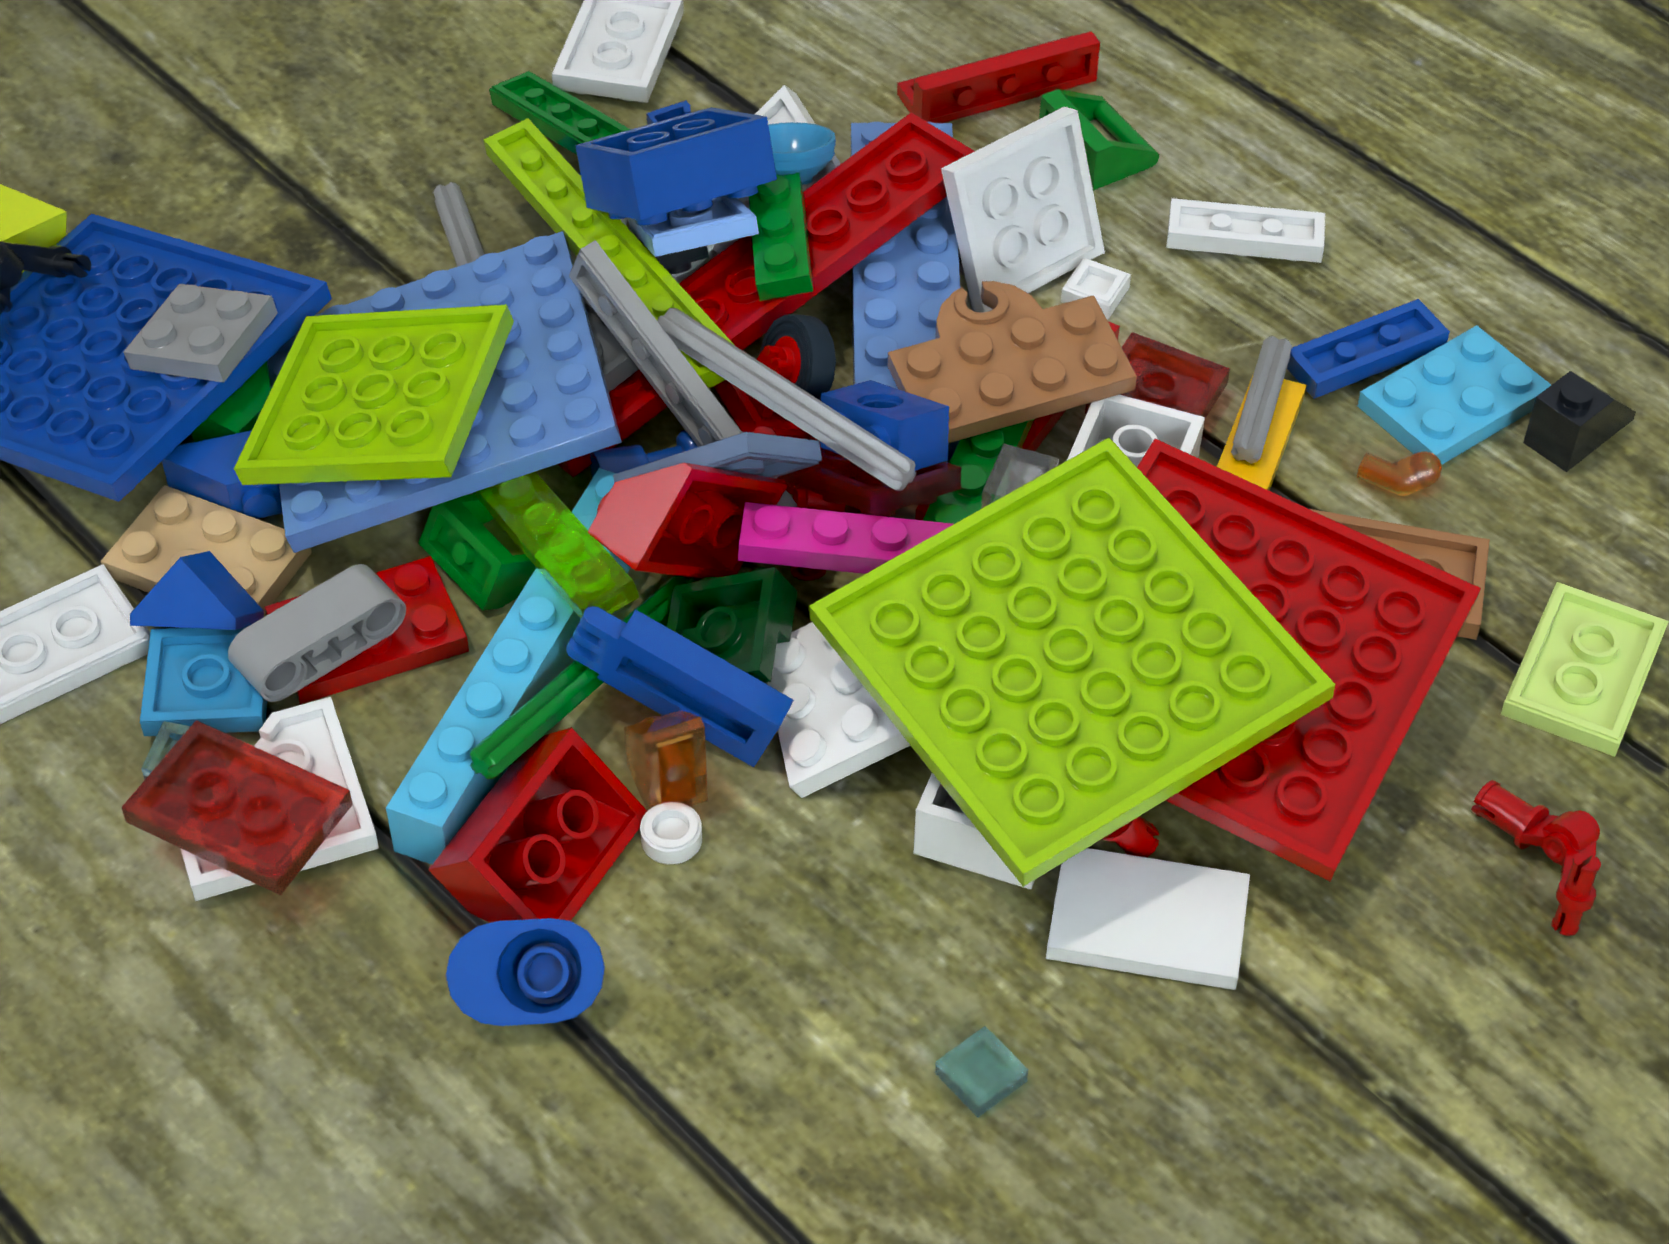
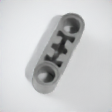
[228,564,406,702]

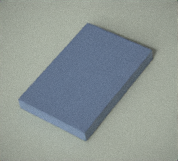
[613,432,822,483]

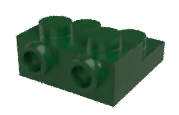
[667,567,797,683]

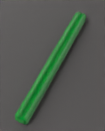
[470,575,696,779]

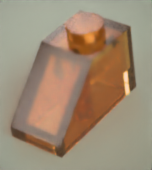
[624,710,708,811]

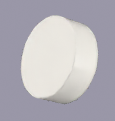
[640,802,702,864]

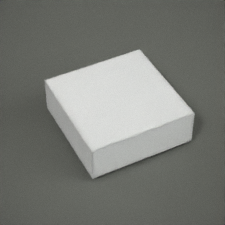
[1061,258,1131,319]

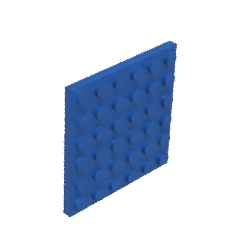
[0,214,332,502]

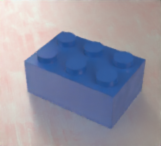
[575,107,777,226]

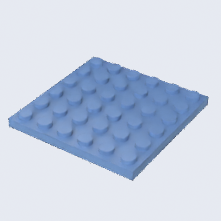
[268,231,622,553]

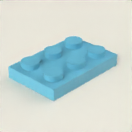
[1357,326,1551,470]

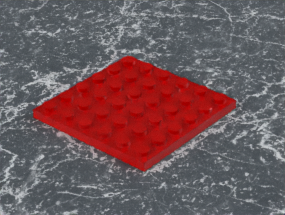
[1137,439,1481,882]

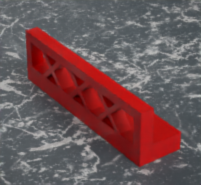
[897,31,1101,123]

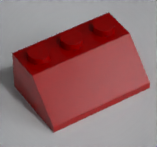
[587,463,788,578]
[428,727,647,923]

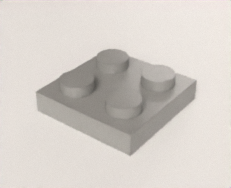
[123,284,278,383]

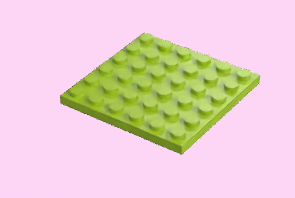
[809,437,1335,887]

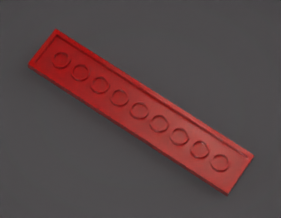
[557,112,975,478]

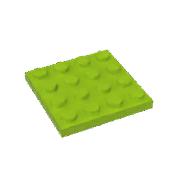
[234,305,514,485]

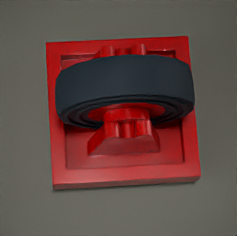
[714,314,836,448]

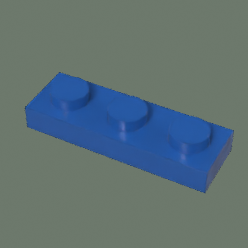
[1287,299,1450,399]

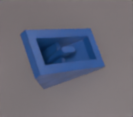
[130,551,264,630]

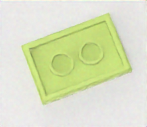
[1500,582,1669,757]

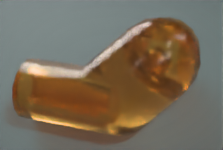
[1357,451,1442,496]

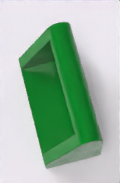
[1039,89,1159,191]
[418,492,551,611]

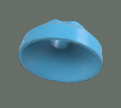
[768,122,836,185]

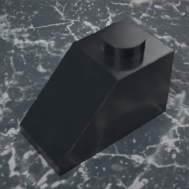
[1523,371,1636,472]

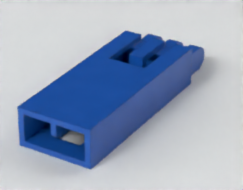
[566,606,794,767]

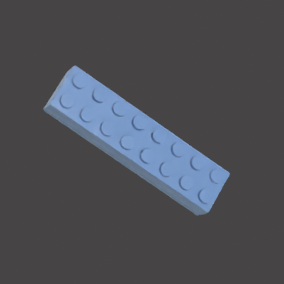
[850,122,960,460]

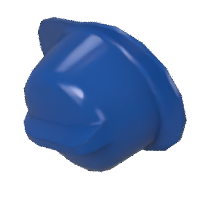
[446,918,605,1026]

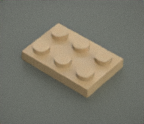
[101,485,312,614]

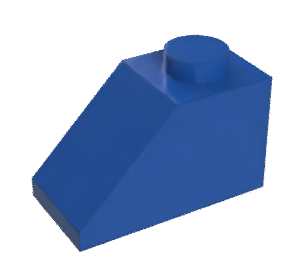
[162,430,282,519]

